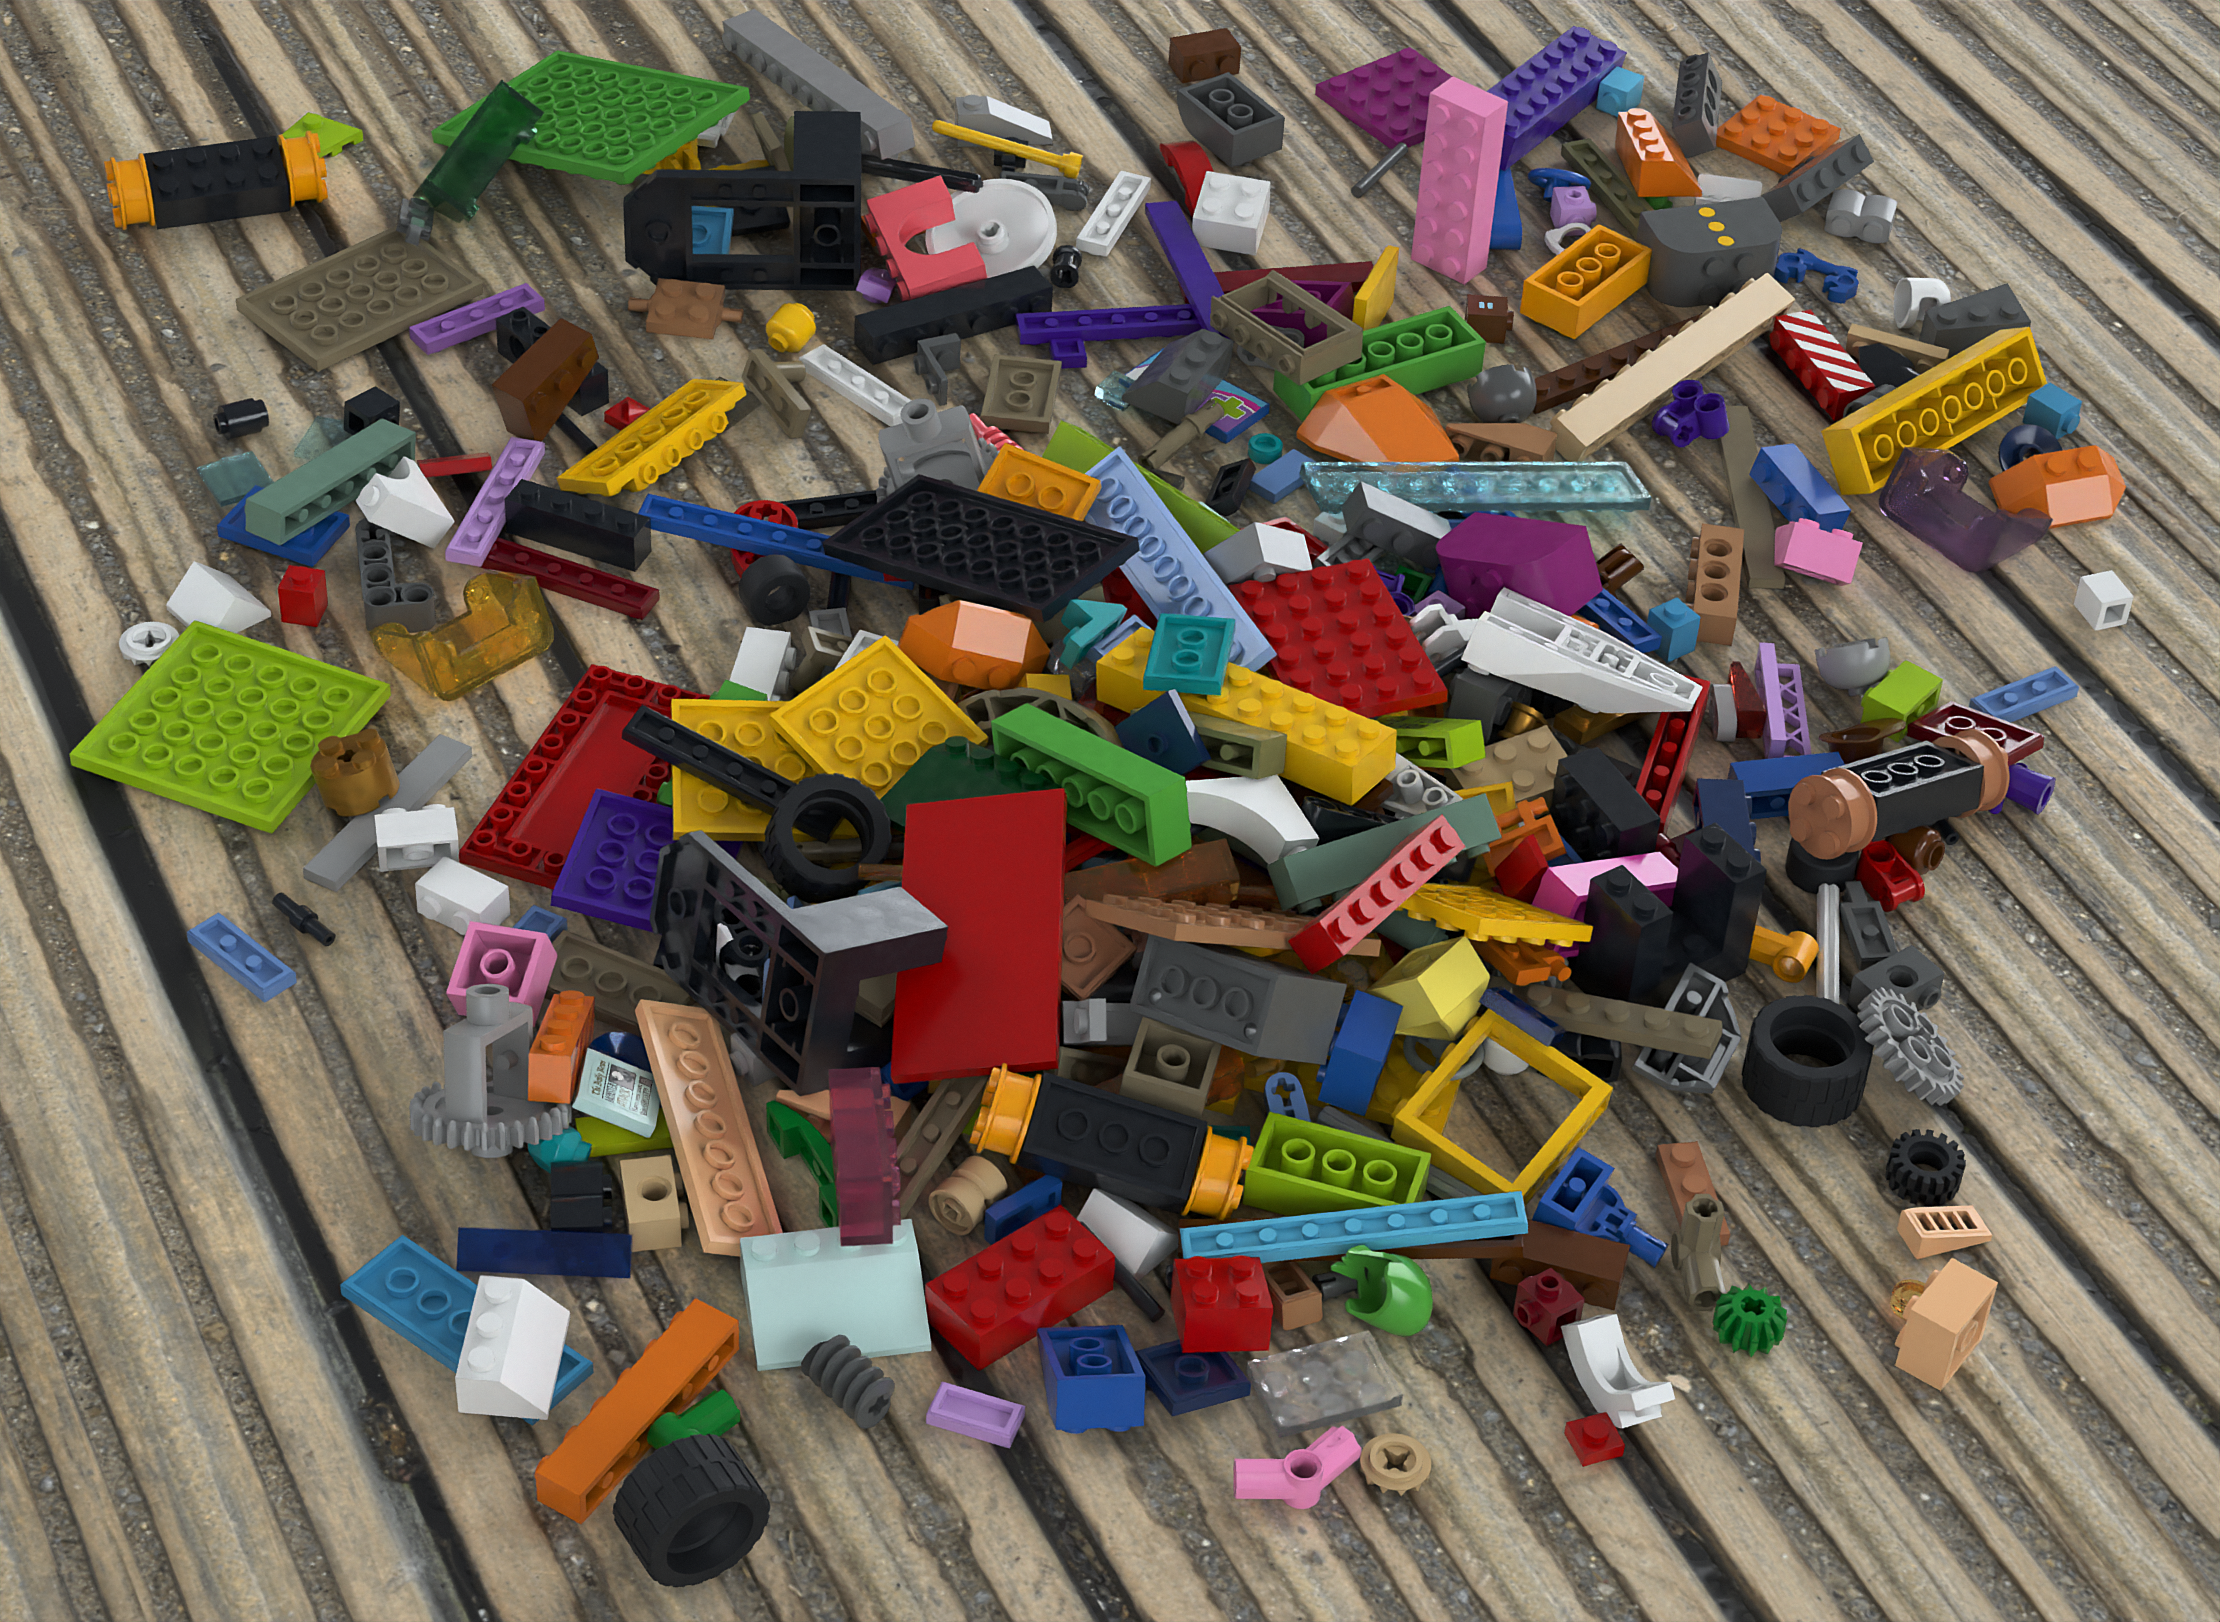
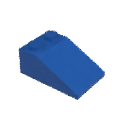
[1037,1325,1146,1434]

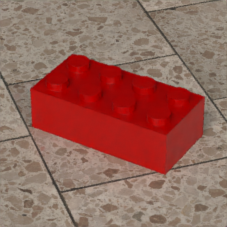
[925,1204,1115,1371]

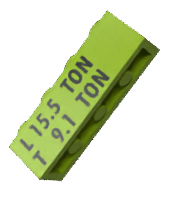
[1376,715,1486,769]

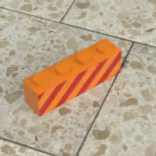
[528,990,595,1104]

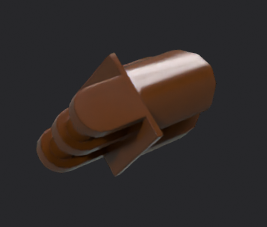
[1596,543,1644,599]

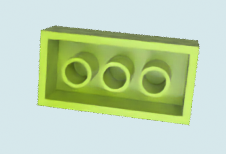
[1243,1111,1431,1217]

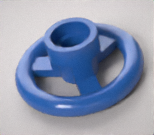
[1528,168,1591,202]

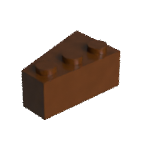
[492,318,599,442]

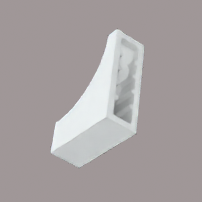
[356,457,455,549]
[1186,774,1319,865]

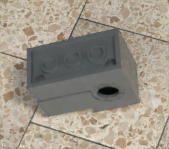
[1128,934,1347,1065]

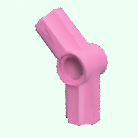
[1233,1426,1361,1509]

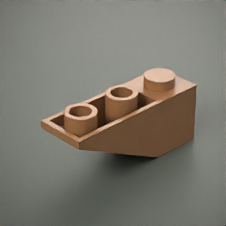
[1445,423,1558,483]

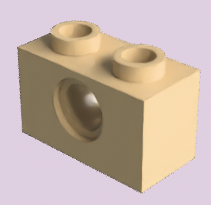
[620,1155,689,1252]

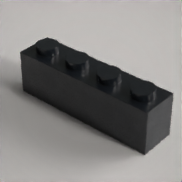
[504,479,652,572]

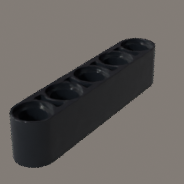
[1300,796,1478,882]

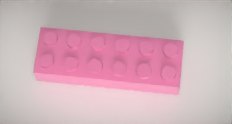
[1411,77,1508,285]

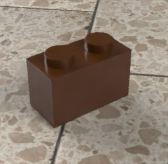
[1168,28,1241,83]

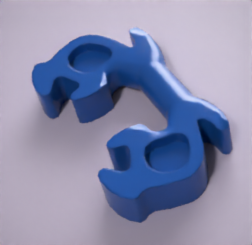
[1774,248,1859,304]

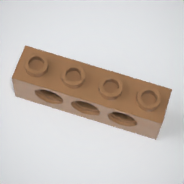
[1685,523,1744,646]

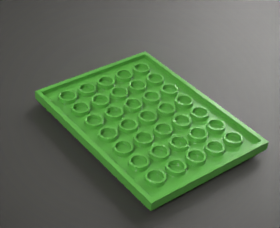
[431,50,750,185]

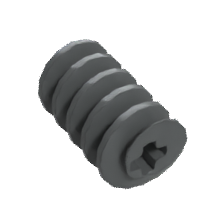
[801,1335,895,1429]

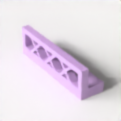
[1754,643,1811,759]

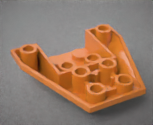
[1296,374,1459,480]

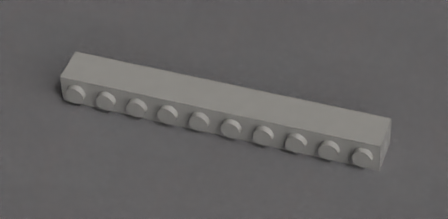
[722,9,915,160]

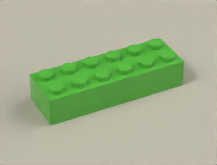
[1273,306,1486,422]
[991,703,1192,867]

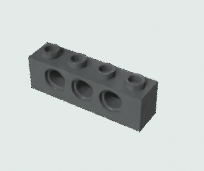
[1672,52,1722,159]

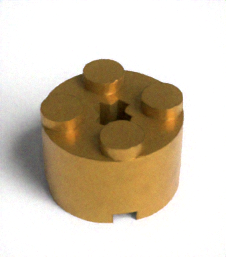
[310,728,400,817]

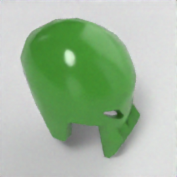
[1330,1245,1433,1337]

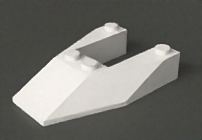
[1461,587,1703,713]

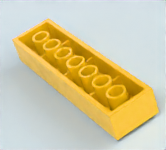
[1821,327,2047,495]
[1096,627,1397,806]

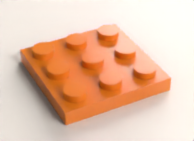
[1716,94,1841,175]

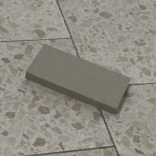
[544,930,697,1039]

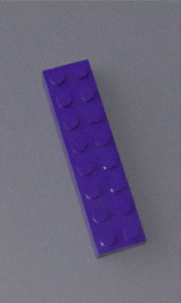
[1486,26,1627,171]

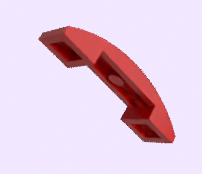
[1159,140,1214,218]

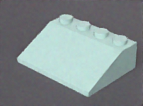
[740,1219,931,1371]

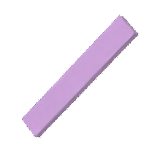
[445,437,545,567]

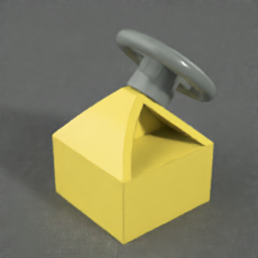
[1365,936,1490,1081]

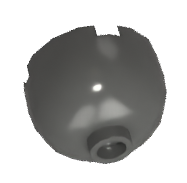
[1467,364,1537,423]

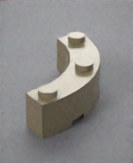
[957,687,1125,749]

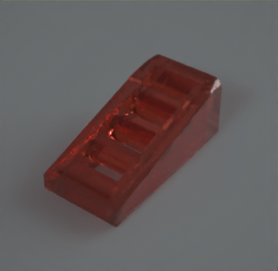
[1726,661,1767,739]

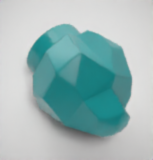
[528,1126,592,1174]

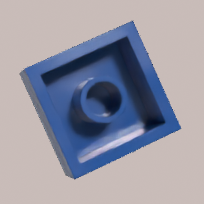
[1315,990,1403,1117]

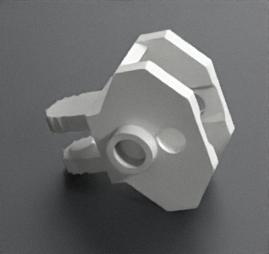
[1408,603,1478,665]

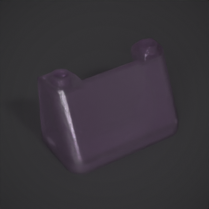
[1879,447,2053,572]

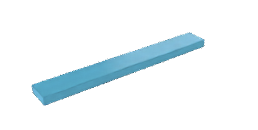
[1180,1191,1528,1263]

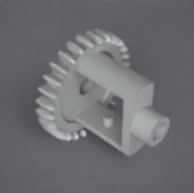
[876,398,1000,503]
[409,984,572,1158]

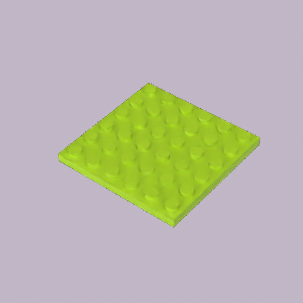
[69,620,391,834]

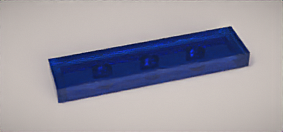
[456,1226,633,1278]

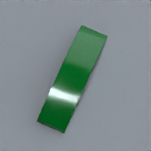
[766,1100,846,1228]

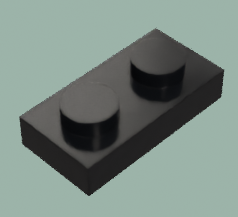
[1204,458,1256,516]

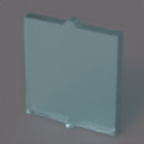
[294,416,353,460]
[197,451,274,507]

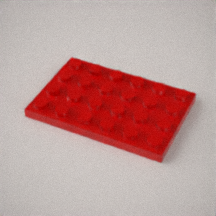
[1228,558,1448,718]

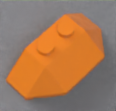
[1988,445,2126,529]
[897,600,1050,691]

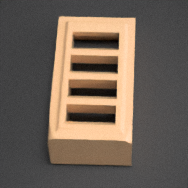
[1897,1205,1992,1260]

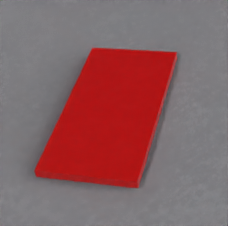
[459,664,710,890]
[890,788,1067,1084]

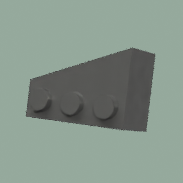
[1919,283,2031,359]

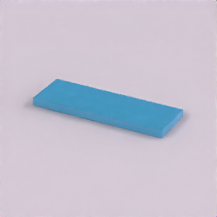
[340,1235,594,1426]

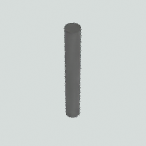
[1351,143,1408,198]

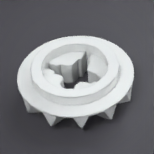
[119,622,179,667]

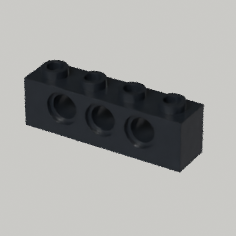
[496,306,609,416]

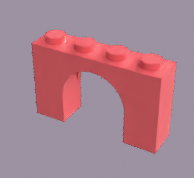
[864,175,987,301]

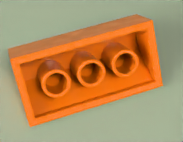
[1615,108,1702,197]

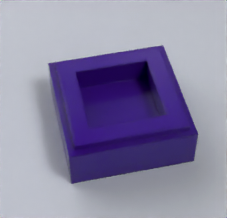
[1049,337,1087,369]

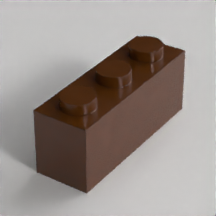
[1489,1219,1631,1310]

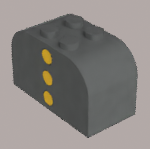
[1636,197,1782,308]

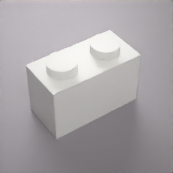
[415,856,510,935]

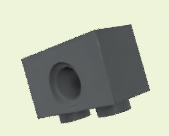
[1847,945,1945,1013]

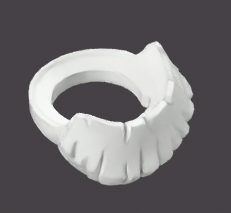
[1544,223,1591,255]

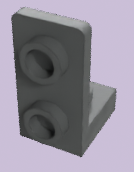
[913,333,961,406]

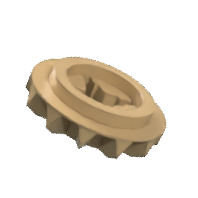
[1360,1433,1431,1496]

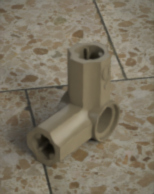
[1671,1194,1726,1311]

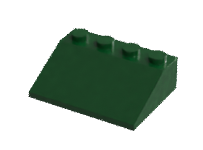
[880,736,1062,834]

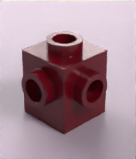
[1513,1268,1585,1346]

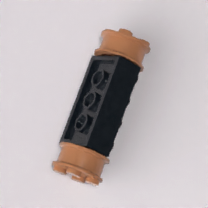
[1788,729,2010,860]

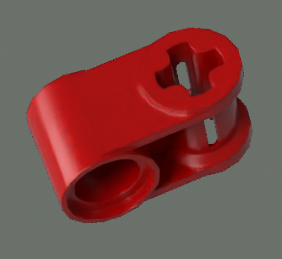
[1855,840,1925,912]

